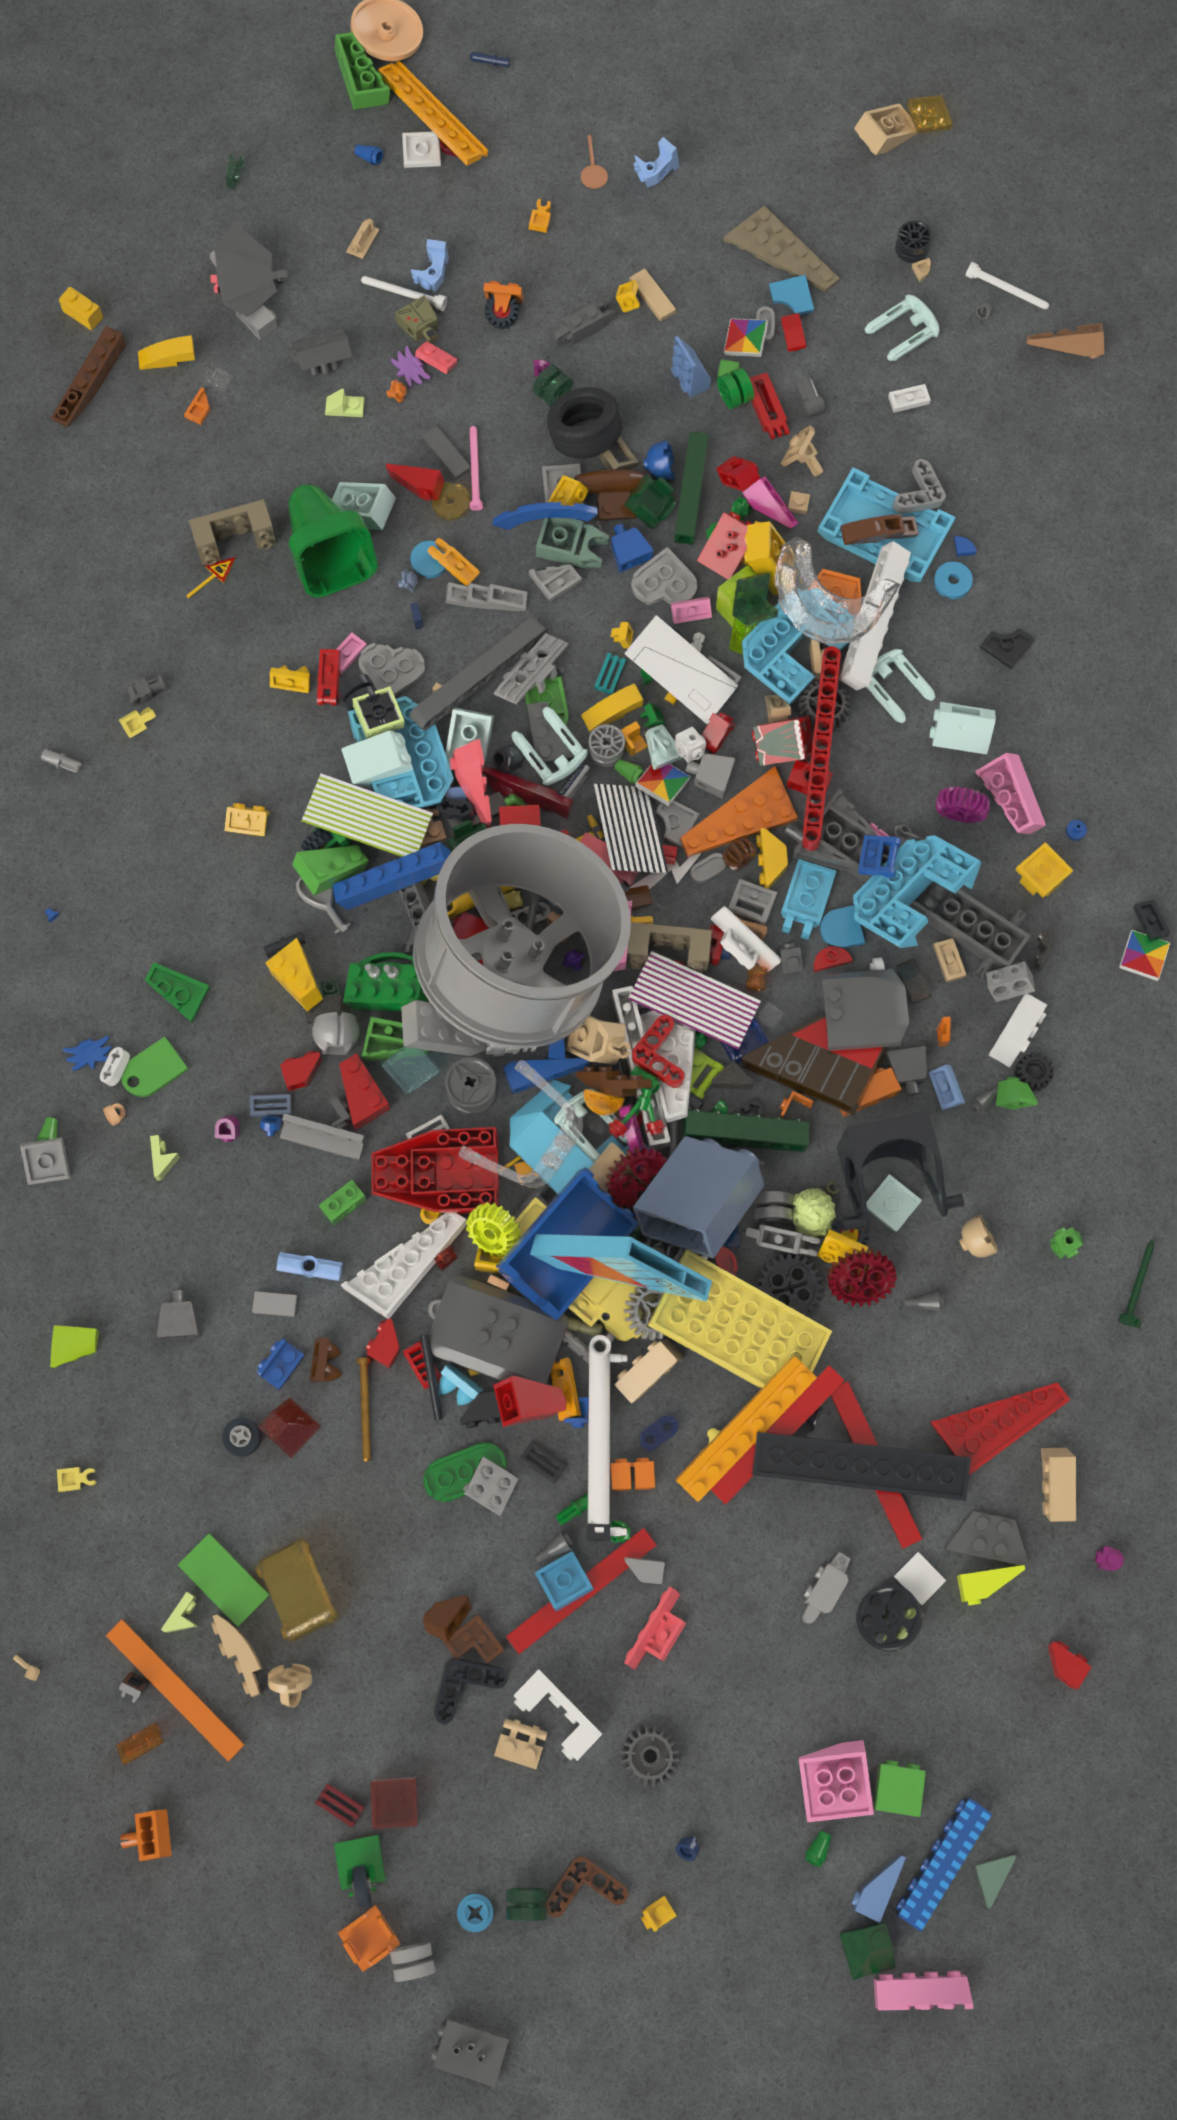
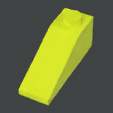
[957,1565,1025,1606]

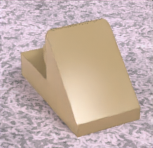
[765,695,791,722]

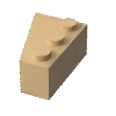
[614,1339,685,1404]
[1041,1448,1076,1522]

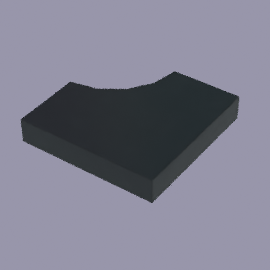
[980,629,1035,669]

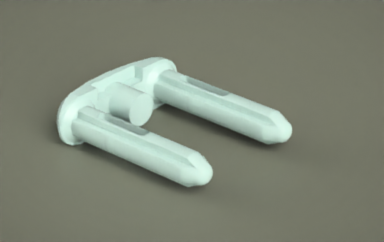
[865,295,940,361]
[867,649,936,723]
[511,707,588,786]
[554,1088,628,1163]

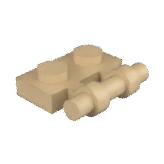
[494,1719,548,1769]

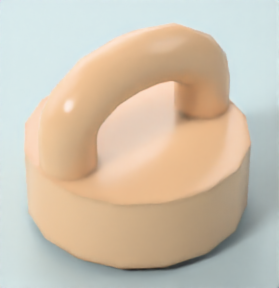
[103,1103,125,1126]

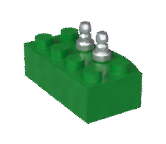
[343,952,429,1011]

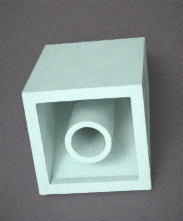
[342,731,413,790]

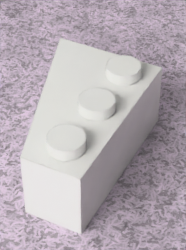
[989,993,1047,1067]

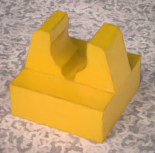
[611,622,633,649]

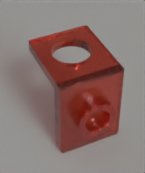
[434,1245,458,1271]

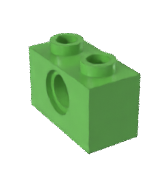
[319,1180,367,1226]

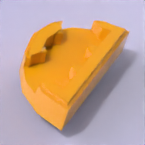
[583,1089,625,1115]

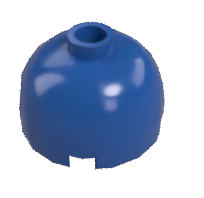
[644,440,675,480]

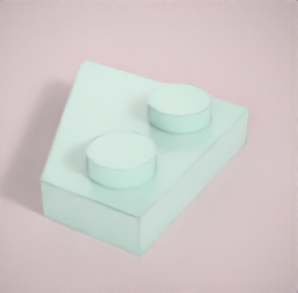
[645,724,683,770]

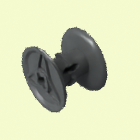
[444,1057,498,1116]

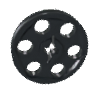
[856,1584,923,1652]

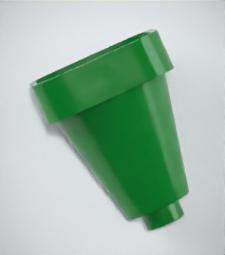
[288,485,378,598]

